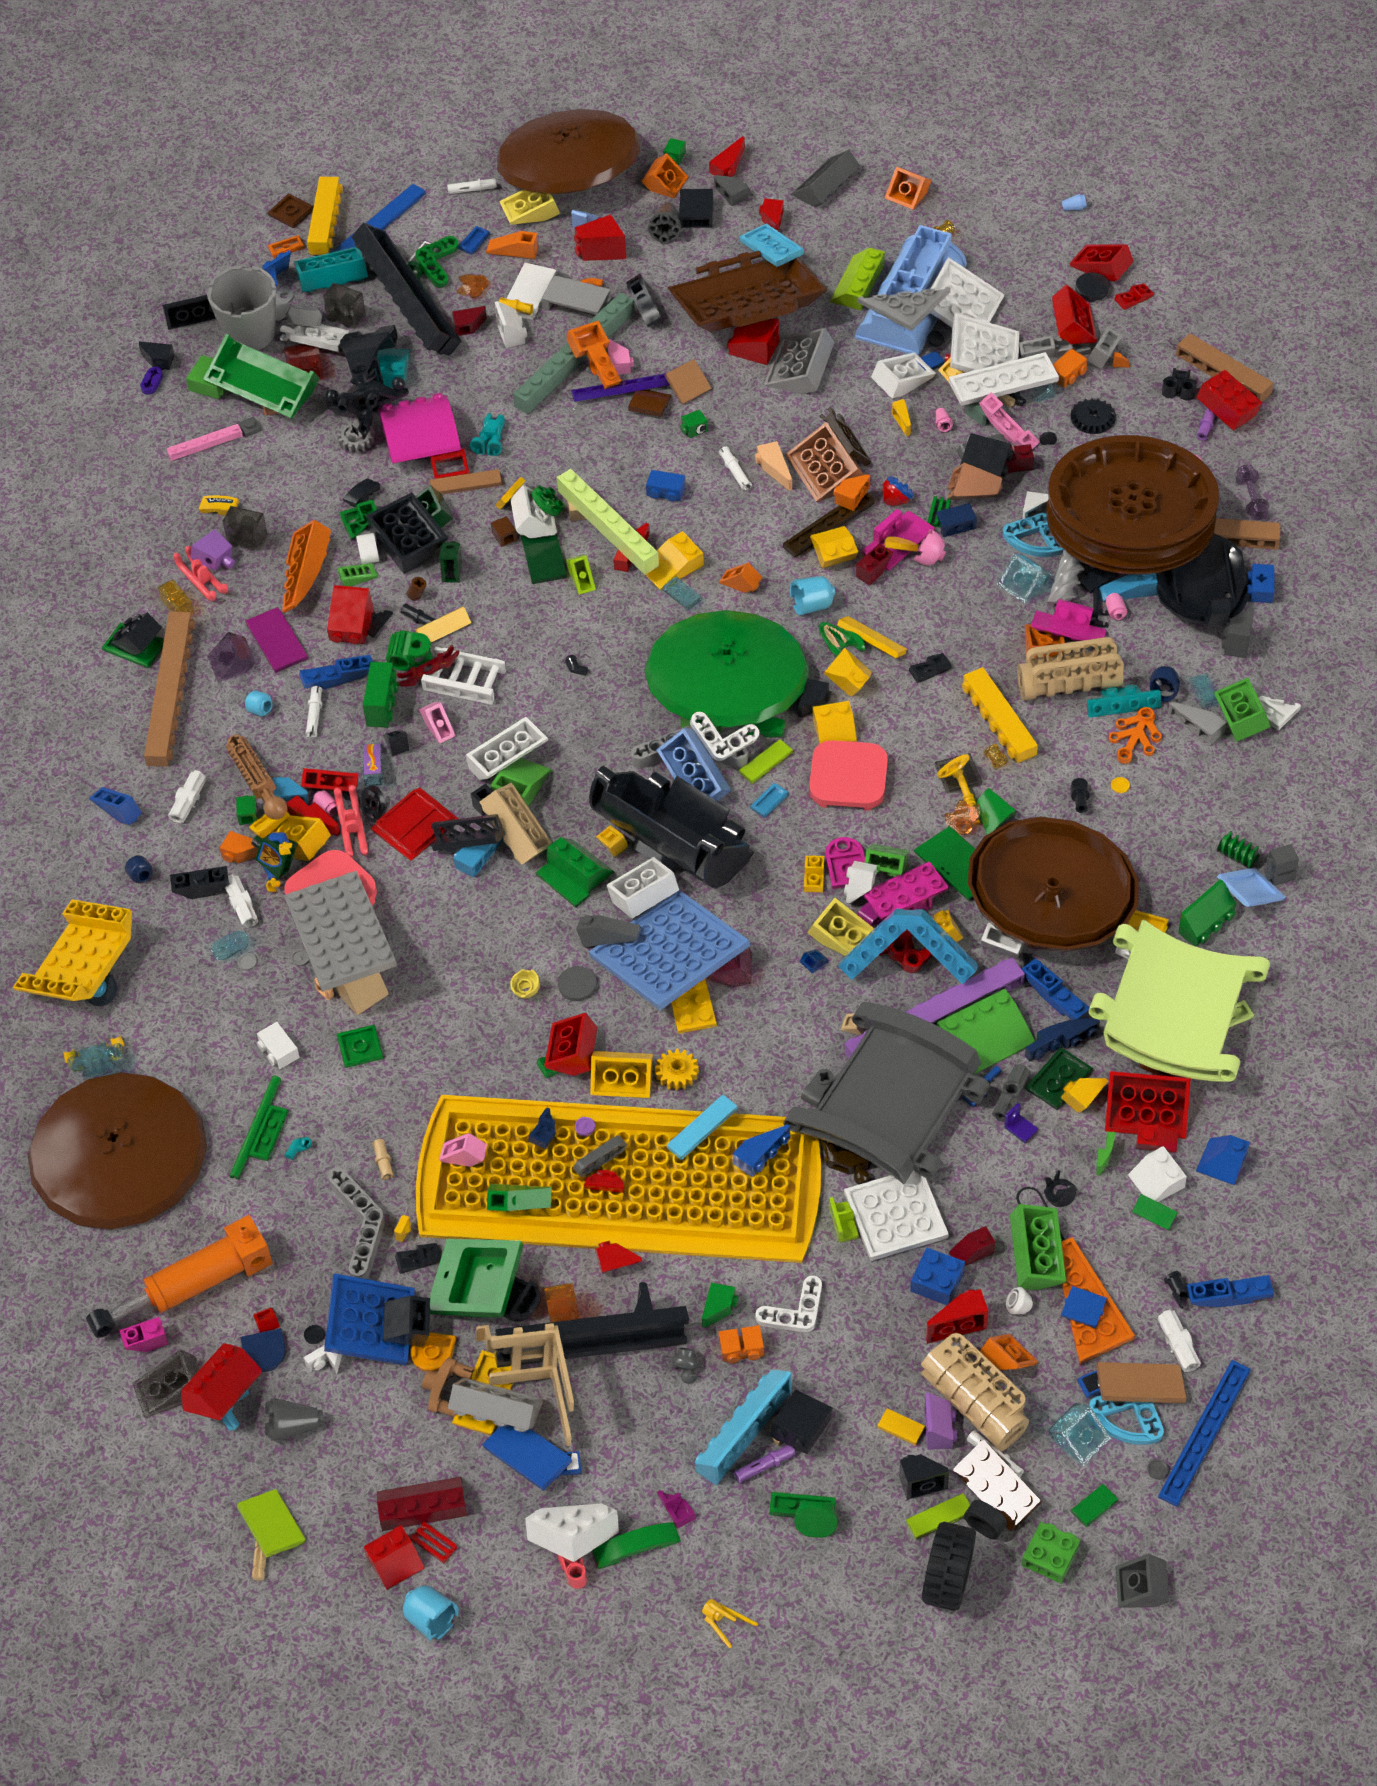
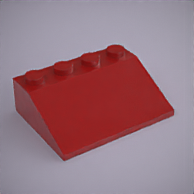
[1105,1071,1191,1139]

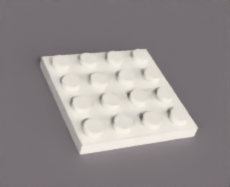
[930,257,1004,327]
[950,313,1019,372]
[844,1170,949,1261]

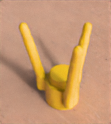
[702,1599,758,1648]

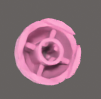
[913,529,946,566]

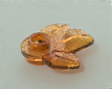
[457,274,489,298]
[945,800,981,835]

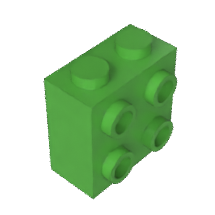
[186,355,226,399]
[865,843,910,877]
[1021,1522,1080,1584]

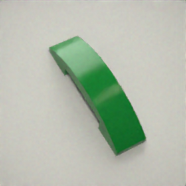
[592,1522,681,1569]

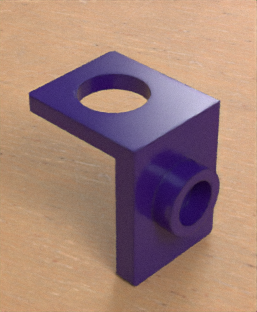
[1004,1103,1038,1143]

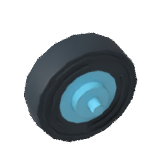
[86,974,118,1007]

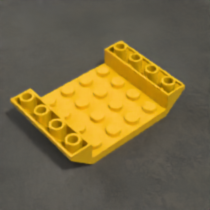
[13,899,132,1001]

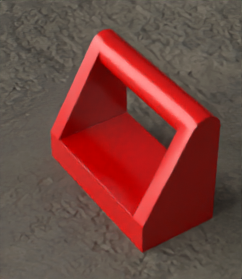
[430,448,469,479]

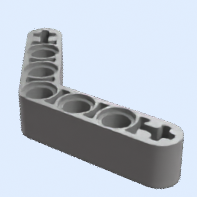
[631,726,748,769]
[328,1167,385,1279]

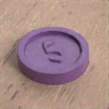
[575,1117,595,1136]

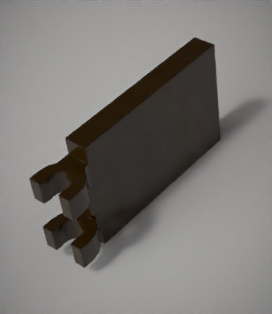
[820,407,872,466]

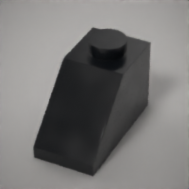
[139,341,175,370]
[798,679,832,718]

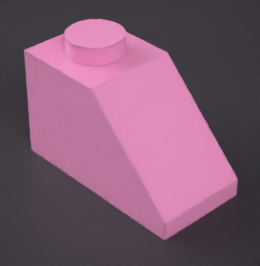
[607,339,634,374]
[419,702,456,744]
[439,1133,487,1167]

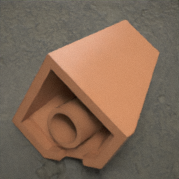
[948,463,1003,500]

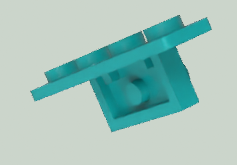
[1087,684,1161,718]

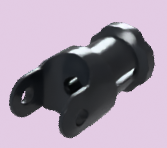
[1164,1271,1190,1309]

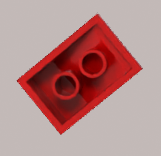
[1069,244,1134,282]
[926,1289,989,1344]

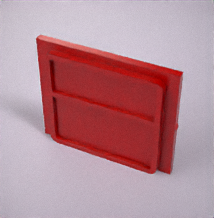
[371,787,459,861]

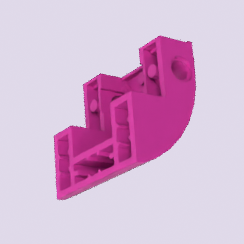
[378,393,461,464]

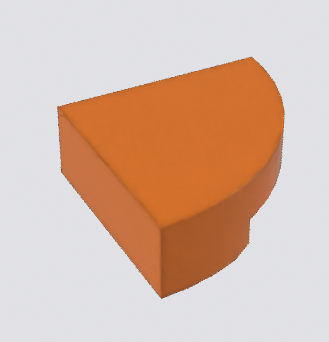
[1113,352,1130,368]

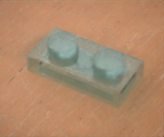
[663,577,701,610]
[1189,673,1219,709]

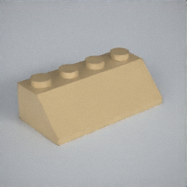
[479,783,552,865]

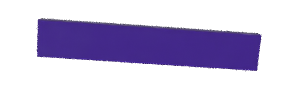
[571,373,670,402]

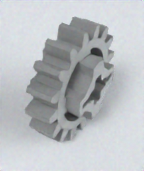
[337,420,375,453]

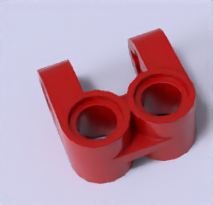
[887,929,933,973]

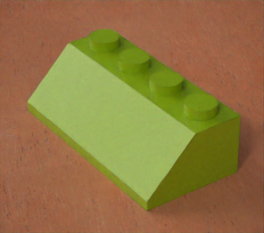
[830,248,885,310]

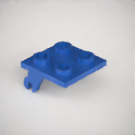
[262,250,291,287]

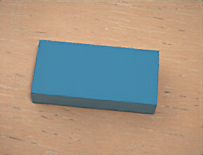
[750,783,789,818]

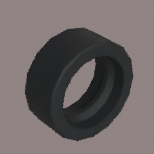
[964,1500,1007,1539]

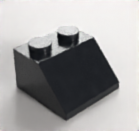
[899,1454,949,1500]

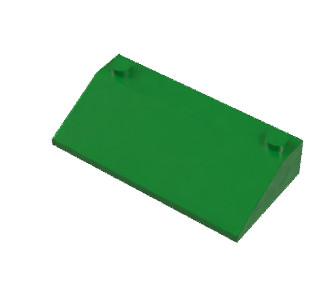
[203,334,320,419]

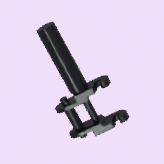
[1089,589,1109,628]

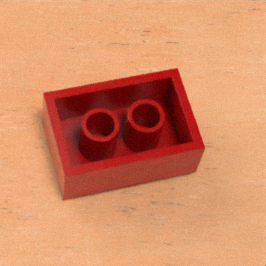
[1196,370,1263,431]

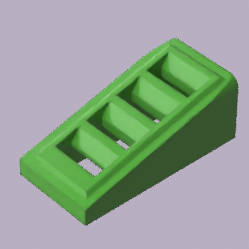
[337,563,378,586]

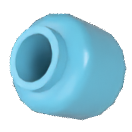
[245,690,273,716]

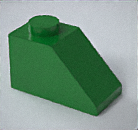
[702,1282,739,1328]

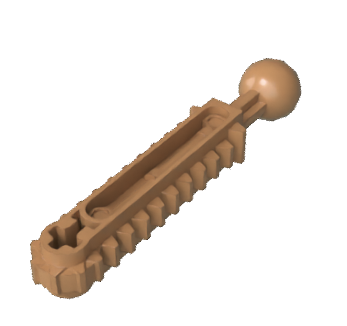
[226,734,288,820]

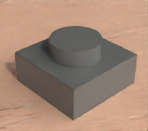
[238,416,262,437]

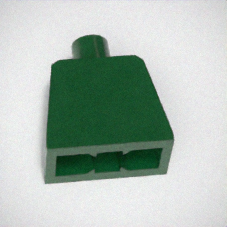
[439,541,462,583]

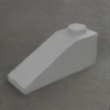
[1168,702,1226,745]

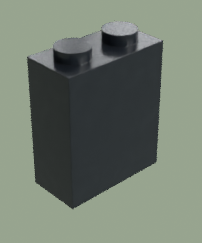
[679,189,714,228]
[960,433,1014,480]
[770,1389,833,1454]

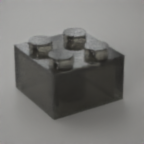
[323,283,366,329]
[222,506,268,551]

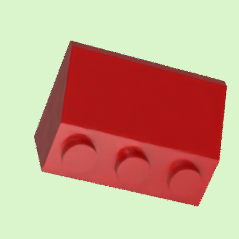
[544,1012,598,1076]

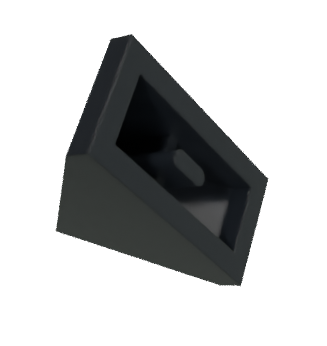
[383,729,409,756]

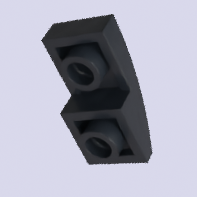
[343,478,380,507]

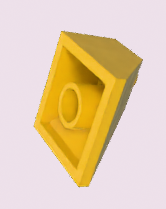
[824,648,872,697]

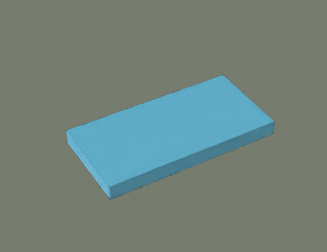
[739,224,805,267]

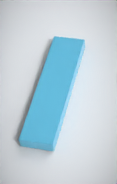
[667,1095,738,1160]

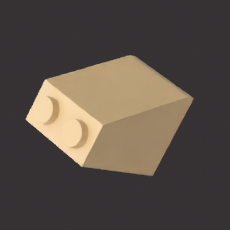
[334,973,389,1015]

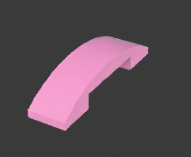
[979,392,1040,449]

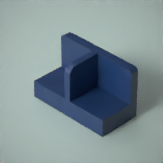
[936,503,977,537]

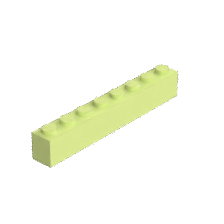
[557,469,659,575]

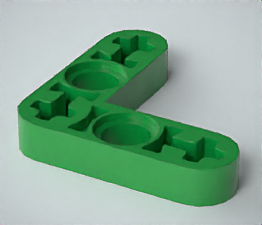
[415,236,458,288]

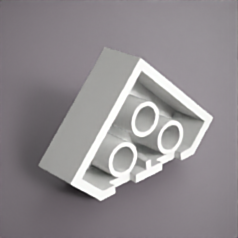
[525,1503,619,1562]

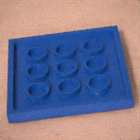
[324,1273,415,1366]

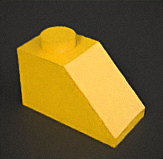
[1061,1078,1108,1113]

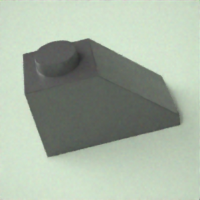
[714,175,749,206]

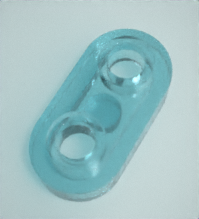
[211,931,248,960]

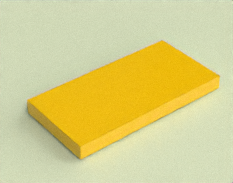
[452,1350,513,1436]

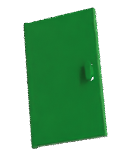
[914,826,975,901]

